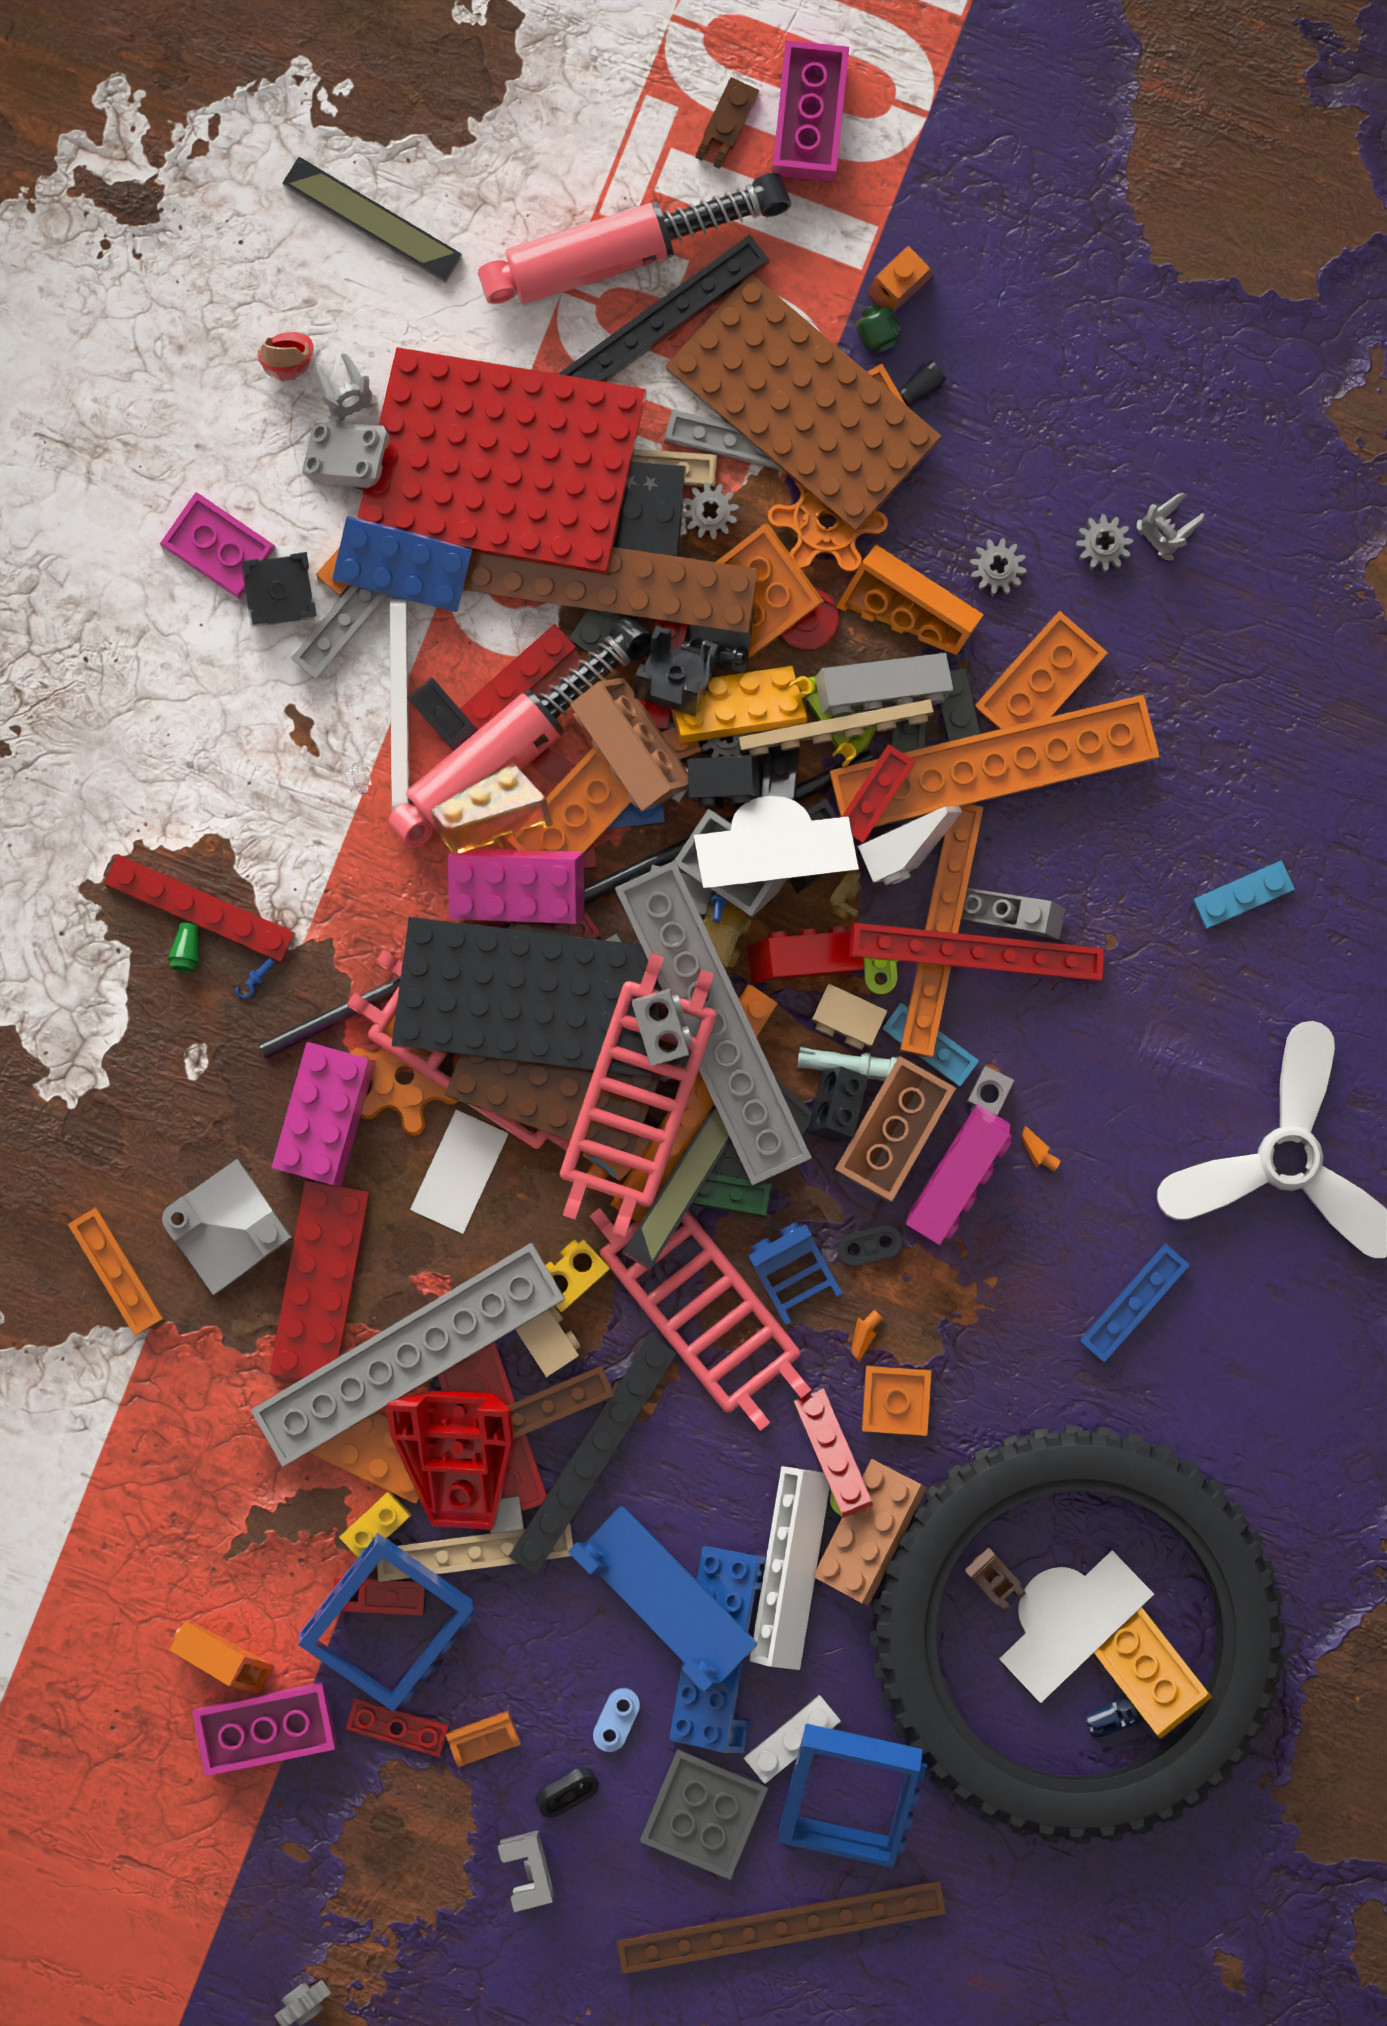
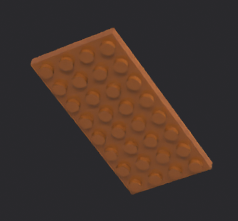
[665,274,942,533]

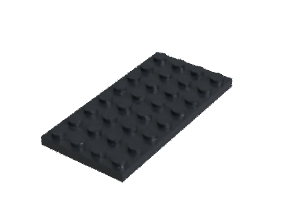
[392,917,662,1078]

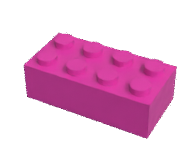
[772,40,849,182]
[448,848,584,924]
[271,1042,376,1186]
[906,1104,1012,1245]
[192,1681,338,1776]

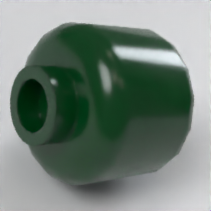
[855,303,902,354]

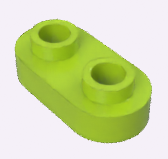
[863,958,897,995]

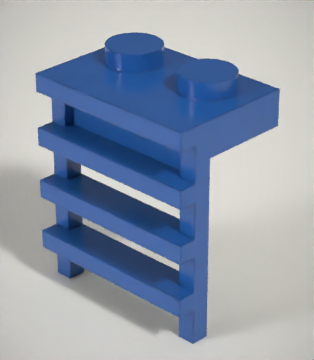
[748,1222,842,1325]

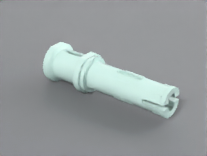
[797,1047,897,1081]

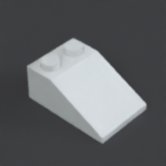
[858,806,962,885]

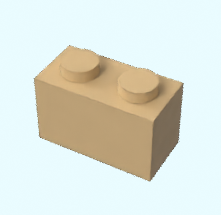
[811,984,887,1050]
[516,1306,581,1377]

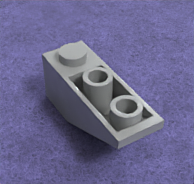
[961,888,1066,940]

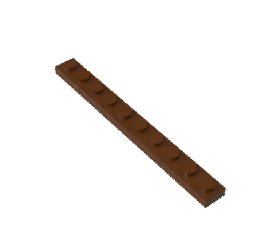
[616,1880,946,1975]

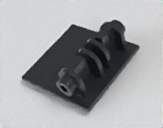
[681,609,754,673]

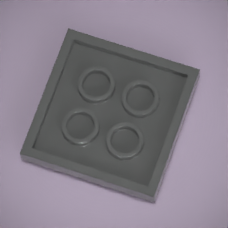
[639,1749,768,1880]

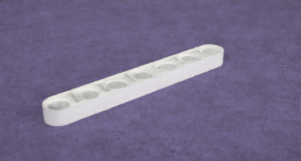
[390,597,410,812]

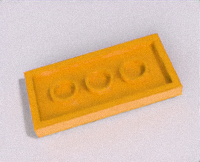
[671,666,807,743]
[1094,1606,1212,1738]

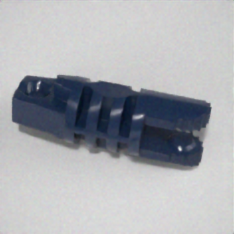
[1086,1695,1145,1738]

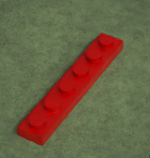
[104,854,295,963]

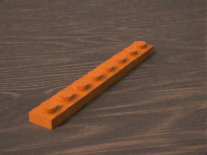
[900,804,983,1058]
[610,985,778,1223]

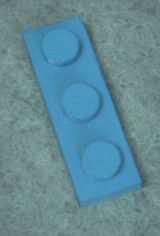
[1192,860,1295,930]
[881,1003,979,1087]

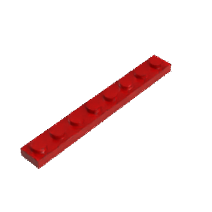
[849,923,1104,982]

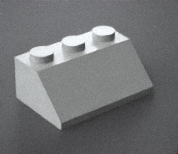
[675,809,788,917]

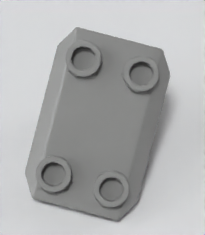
[302,422,390,493]

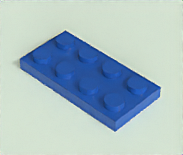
[332,516,473,612]

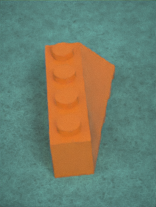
[836,545,984,655]

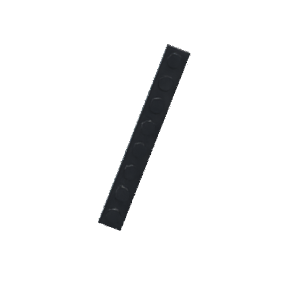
[558,235,769,382]
[508,1336,677,1574]

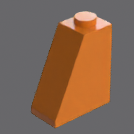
[169,1621,274,1694]

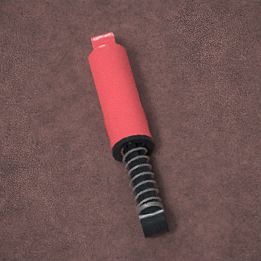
[478,173,791,304]
[389,616,652,848]

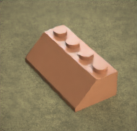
[570,677,688,811]
[835,1056,956,1203]

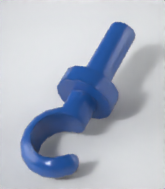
[711,893,727,923]
[235,958,275,999]

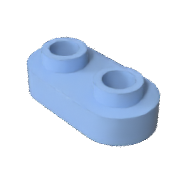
[593,1688,640,1752]

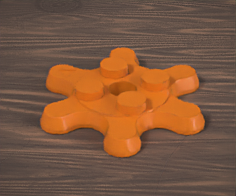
[768,480,888,572]
[350,1017,459,1136]

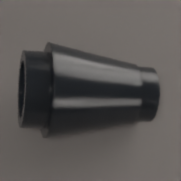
[898,360,947,405]

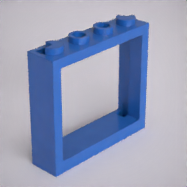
[298,1533,474,1712]
[778,1723,927,1868]

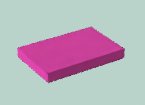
[160,492,276,599]

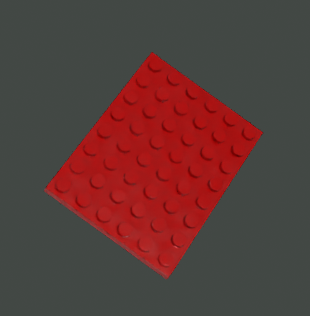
[357,347,647,575]

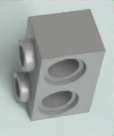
[632,988,693,1066]

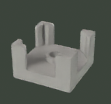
[498,1830,554,1912]

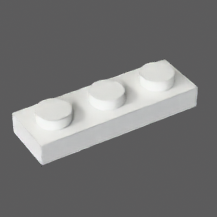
[744,1695,841,1784]

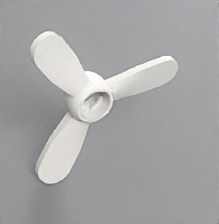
[1157,1021,1387,1258]

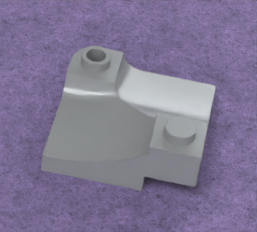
[162,1159,293,1295]

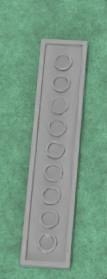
[615,860,812,1185]
[250,1243,566,1467]

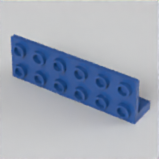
[568,1506,757,1692]
[669,1546,767,1753]

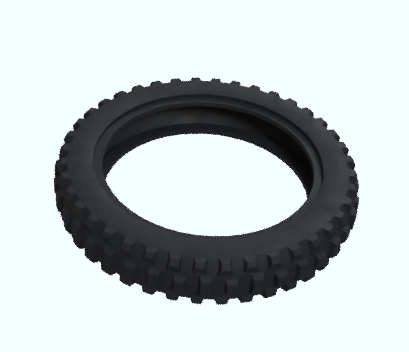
[870,1426,1285,1844]

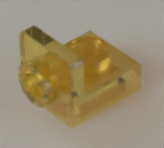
[828,870,862,921]

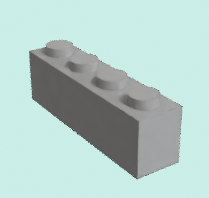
[815,653,953,717]

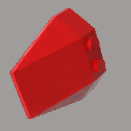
[386,1390,514,1530]

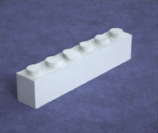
[750,1466,830,1670]

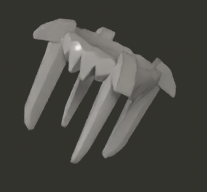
[316,353,377,422]
[1137,493,1204,561]

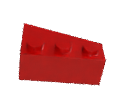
[747,926,864,985]

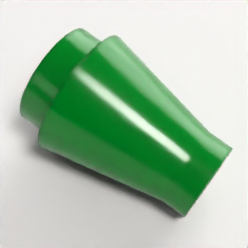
[167,923,199,973]

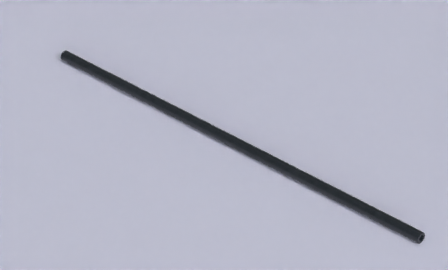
[259,750,874,1058]

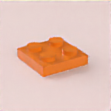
[862,1366,932,1436]

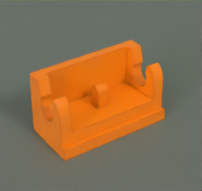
[446,1710,521,1767]

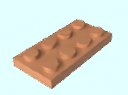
[813,1459,927,1606]

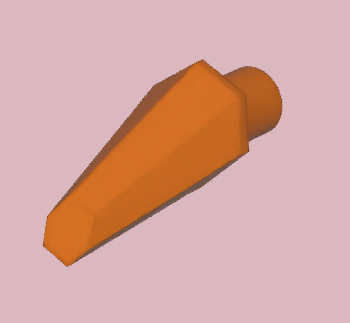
[1020,1126,1061,1172]
[851,1310,883,1362]

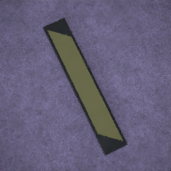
[282,157,462,283]
[623,1104,731,1270]

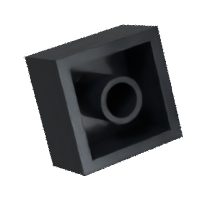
[687,755,763,811]

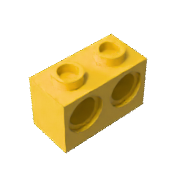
[546,1239,610,1312]
[339,1491,412,1557]

